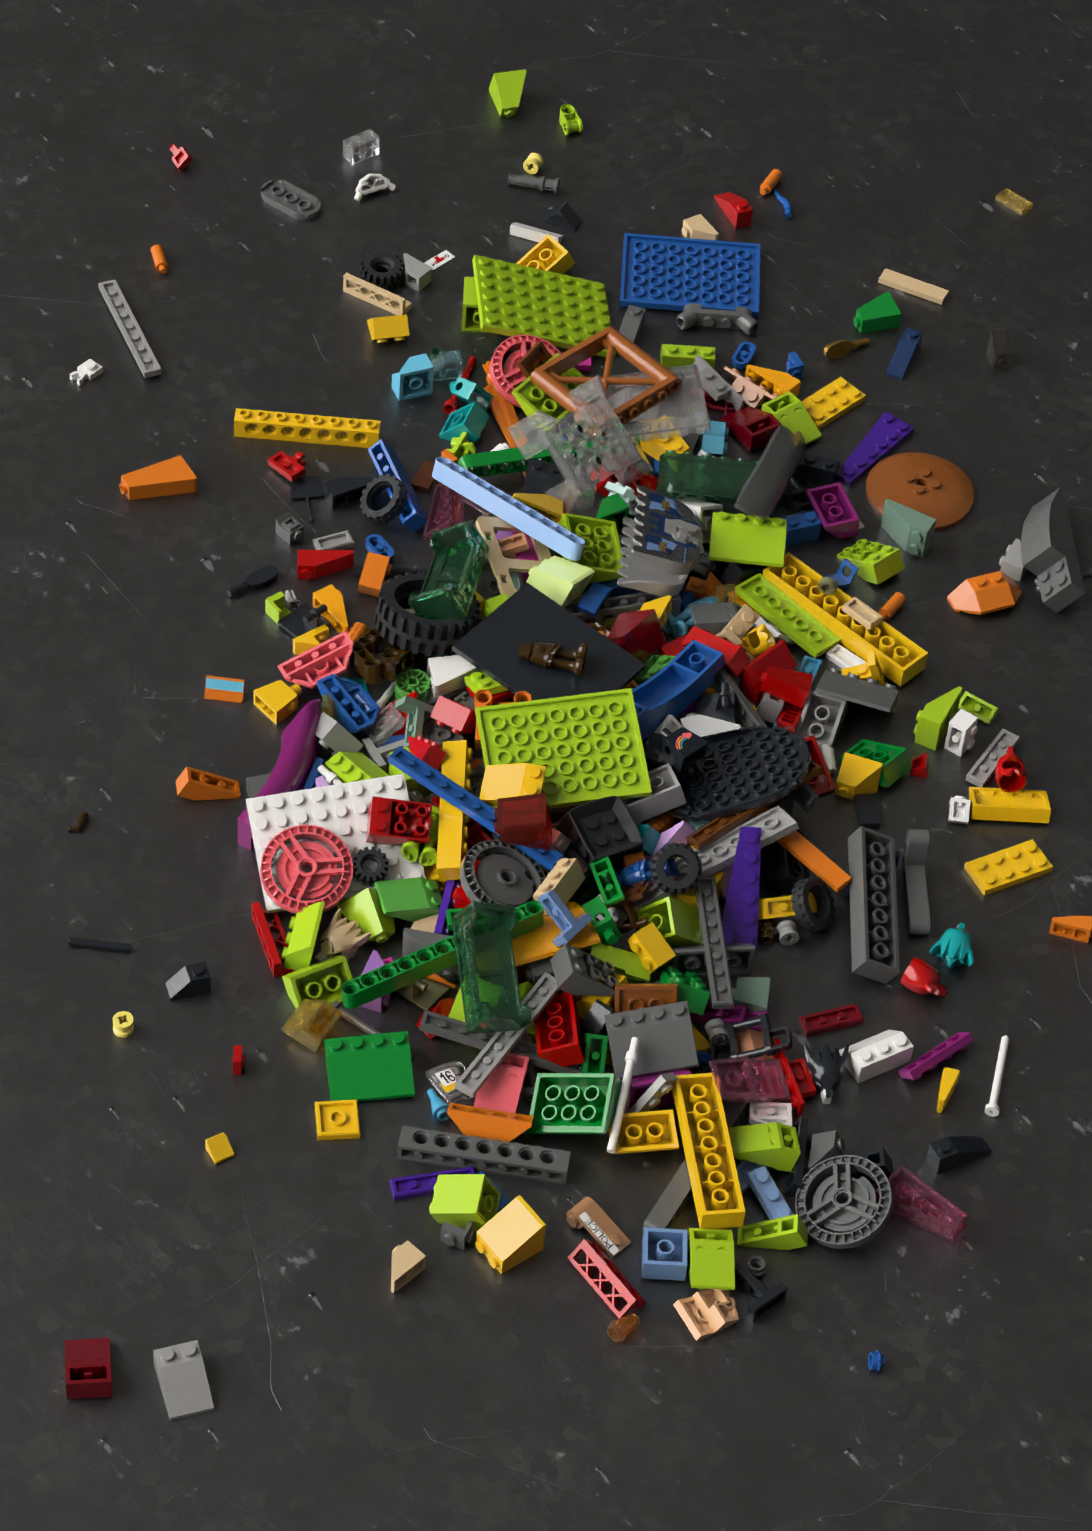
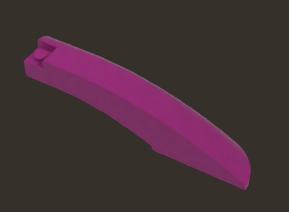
[237,699,326,850]

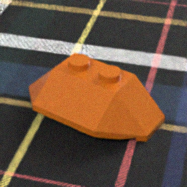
[947,571,1022,615]
[447,1102,534,1142]

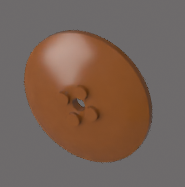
[865,452,974,531]

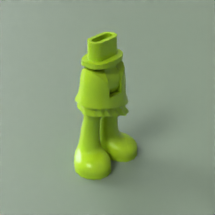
[401,806,439,866]

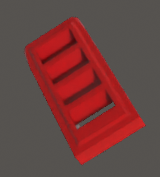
[776,703,803,734]

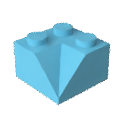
[392,353,434,401]

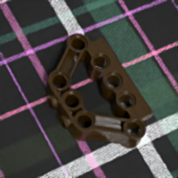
[349,628,425,684]

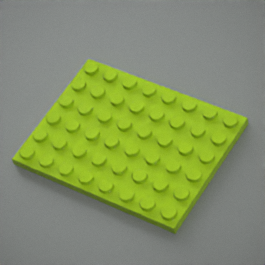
[472,255,615,357]
[475,688,652,815]

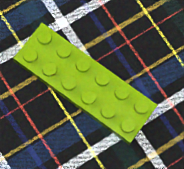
[734,573,841,659]

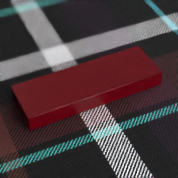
[799,1003,864,1037]

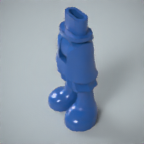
[616,844,680,888]

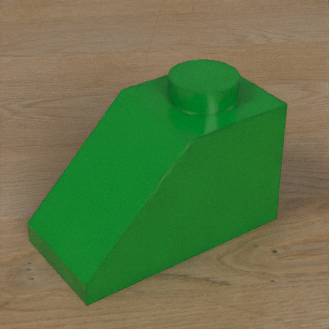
[581,1033,608,1073]

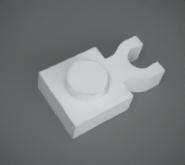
[70,359,103,386]

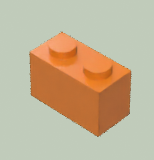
[358,552,392,597]

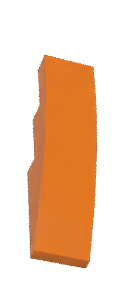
[1049,916,1092,943]

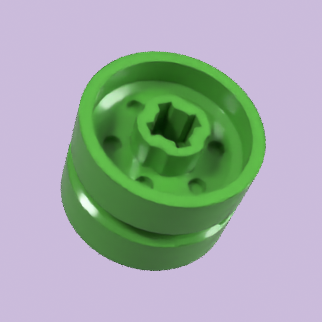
[394,668,430,701]

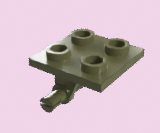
[396,973,451,1011]

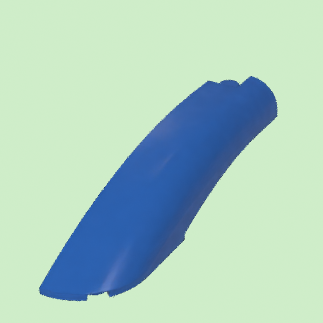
[632,640,725,740]

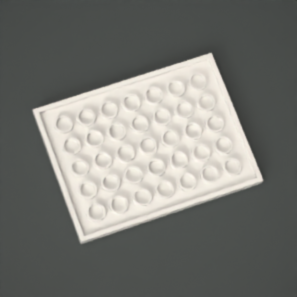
[246,774,426,913]

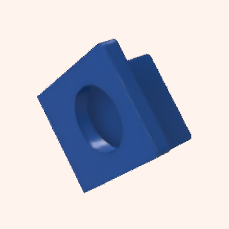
[824,559,859,588]

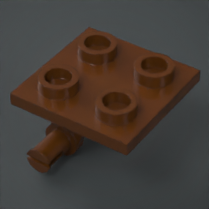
[606,881,653,933]

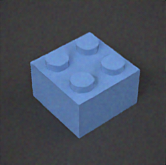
[641,1227,687,1281]

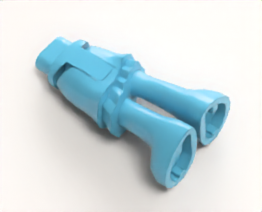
[663,596,721,639]

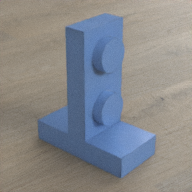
[537,889,592,947]

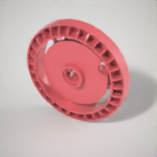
[490,335,561,408]
[260,825,353,914]

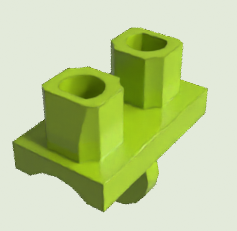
[447,432,476,460]

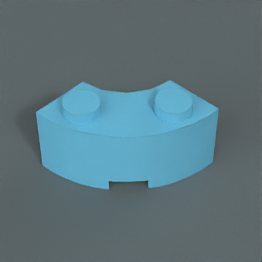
[701,420,729,455]

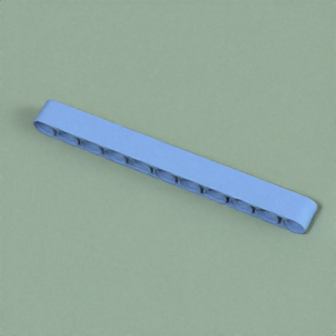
[432,457,585,561]

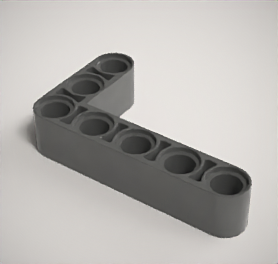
[902,829,930,935]

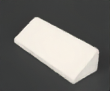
[510,222,564,244]

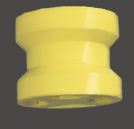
[523,153,544,174]
[113,1011,134,1038]

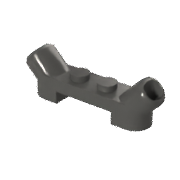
[677,303,758,335]

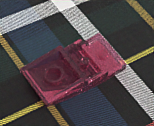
[709,1056,790,1103]

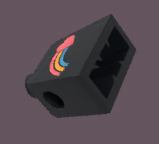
[659,727,709,772]

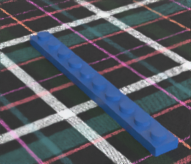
[387,746,564,871]

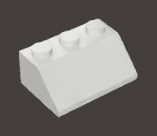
[839,1030,914,1083]

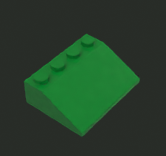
[324,1031,415,1102]
[526,1073,622,1134]

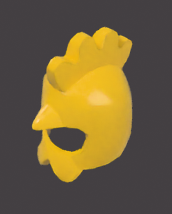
[740,624,776,659]

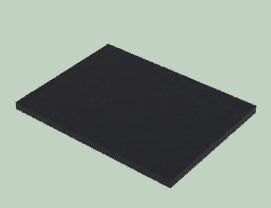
[452,583,646,700]

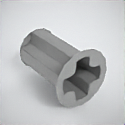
[284,589,302,611]

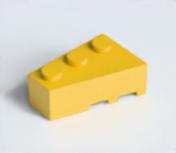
[639,415,691,473]

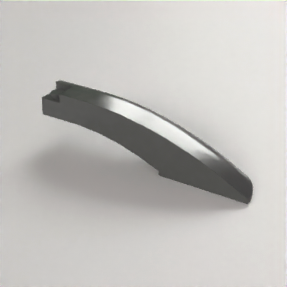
[734,425,806,520]

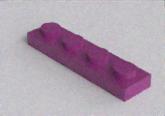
[898,1032,974,1080]

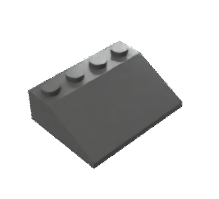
[815,668,900,713]
[604,1001,699,1080]

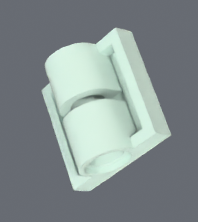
[604,481,643,515]

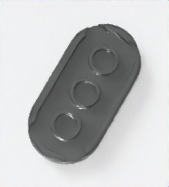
[261,180,321,220]

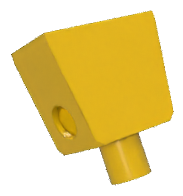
[254,680,302,725]

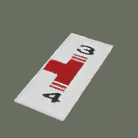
[424,250,455,270]

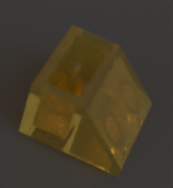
[281,999,342,1053]

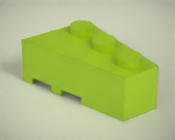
[591,943,651,984]

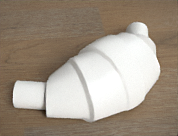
[354,173,396,202]

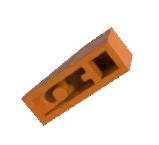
[176,766,241,801]

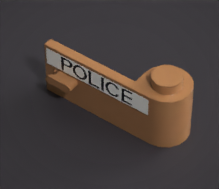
[566,1196,631,1258]

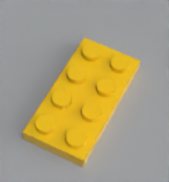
[801,377,866,430]
[964,839,1053,896]

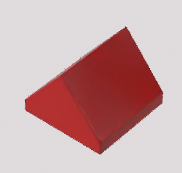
[910,753,929,779]

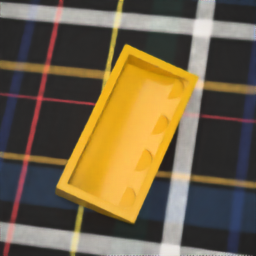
[969,787,1051,823]

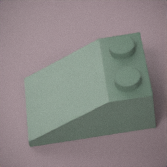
[881,499,936,558]

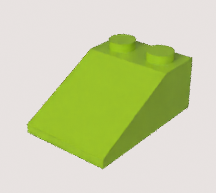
[913,686,963,750]

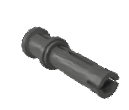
[508,174,560,194]

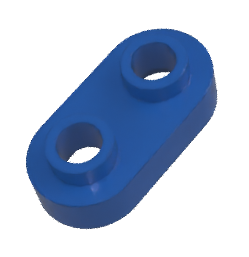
[732,342,756,370]
[365,534,394,563]

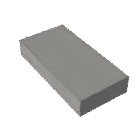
[313,530,354,550]

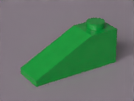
[590,856,625,907]

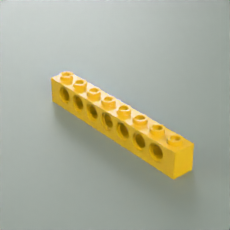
[234,408,381,448]

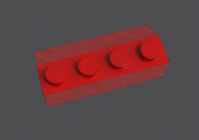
[534,992,584,1067]

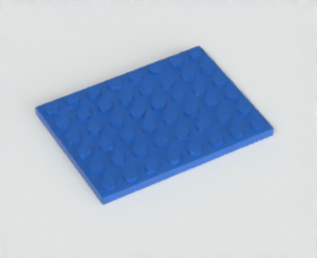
[620,233,761,317]

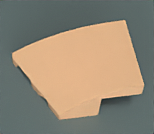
[673,1289,739,1341]

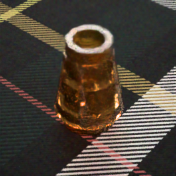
[607,1314,639,1342]

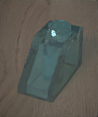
[431,350,463,381]

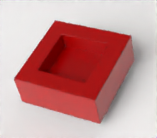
[233,1045,246,1075]

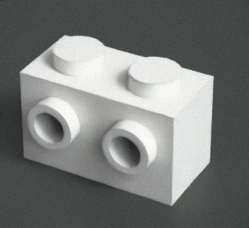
[944,709,978,757]

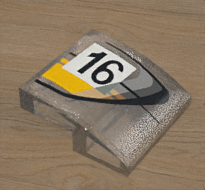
[426,1061,477,1104]

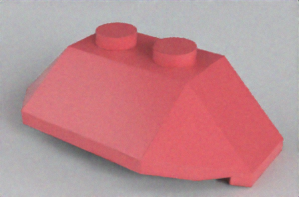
[278,631,354,689]

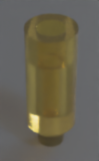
[320,694,338,722]

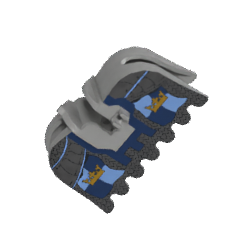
[617,485,704,597]

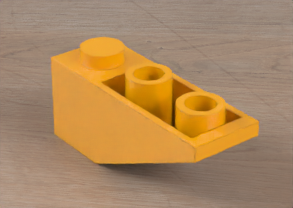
[745,365,801,396]

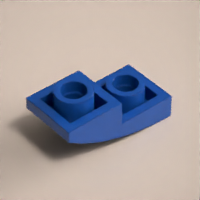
[578,582,612,617]

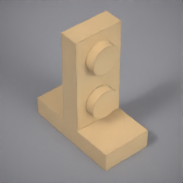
[715,604,759,645]

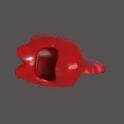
[995,746,1027,792]
[900,957,948,996]

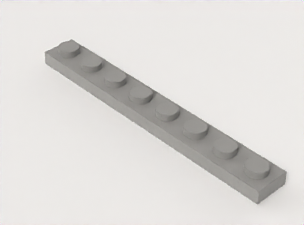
[98,279,161,378]
[455,972,560,1098]

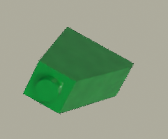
[853,292,902,334]

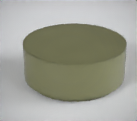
[818,577,838,595]

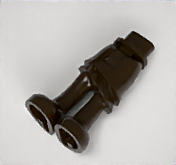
[518,642,588,677]

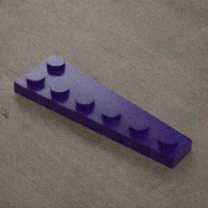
[722,827,761,949]

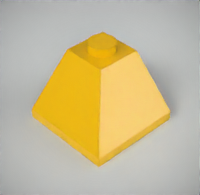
[834,752,883,800]

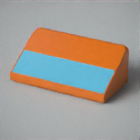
[204,675,245,703]

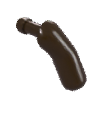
[68,812,89,832]

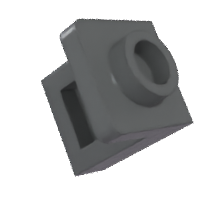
[440,1221,475,1250]

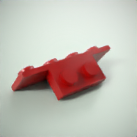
[772,1038,817,1116]

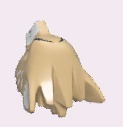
[315,908,371,963]

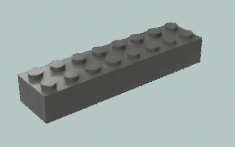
[848,826,900,984]

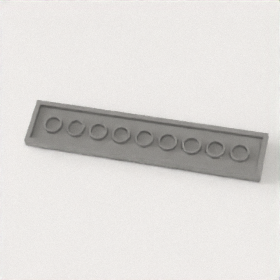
[615,806,799,918]

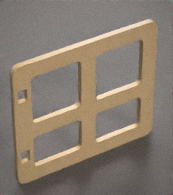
[476,516,584,604]

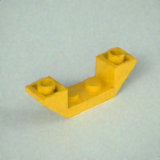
[758,893,818,920]

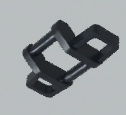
[710,1013,793,1066]

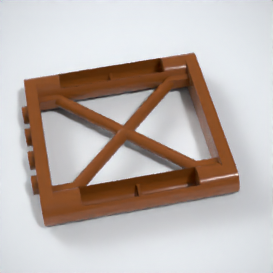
[530,326,682,437]

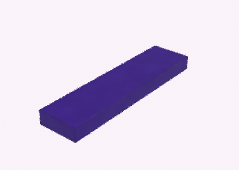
[390,1166,476,1200]

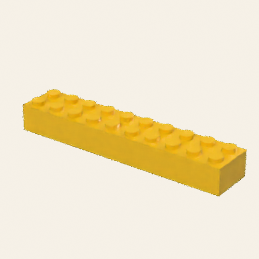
[763,552,928,687]

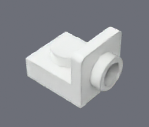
[948,796,971,824]

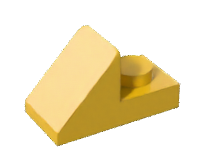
[293,624,329,655]

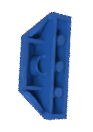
[316,674,380,733]

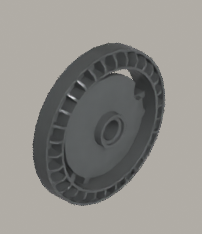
[459,840,546,918]
[795,1155,894,1249]

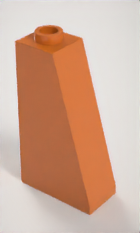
[119,455,197,500]

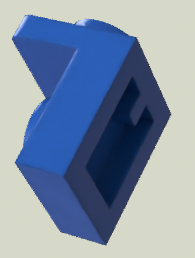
[786,351,804,379]

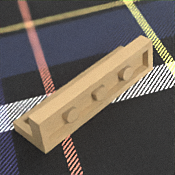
[343,273,412,315]

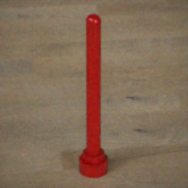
[443,356,477,415]

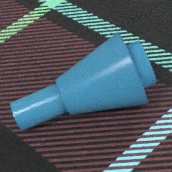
[427,1088,450,1122]

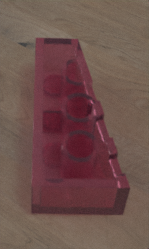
[423,483,465,550]
[875,1165,967,1242]

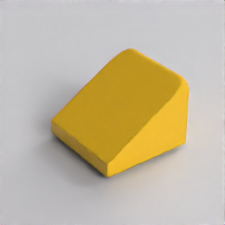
[205,1132,234,1164]

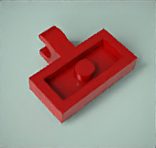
[268,451,306,482]

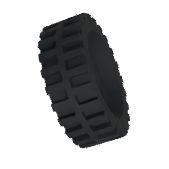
[374,572,481,657]

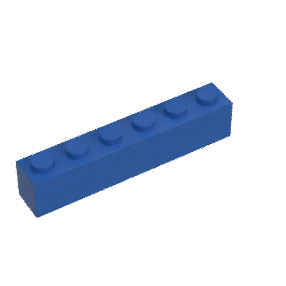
[368,439,429,533]

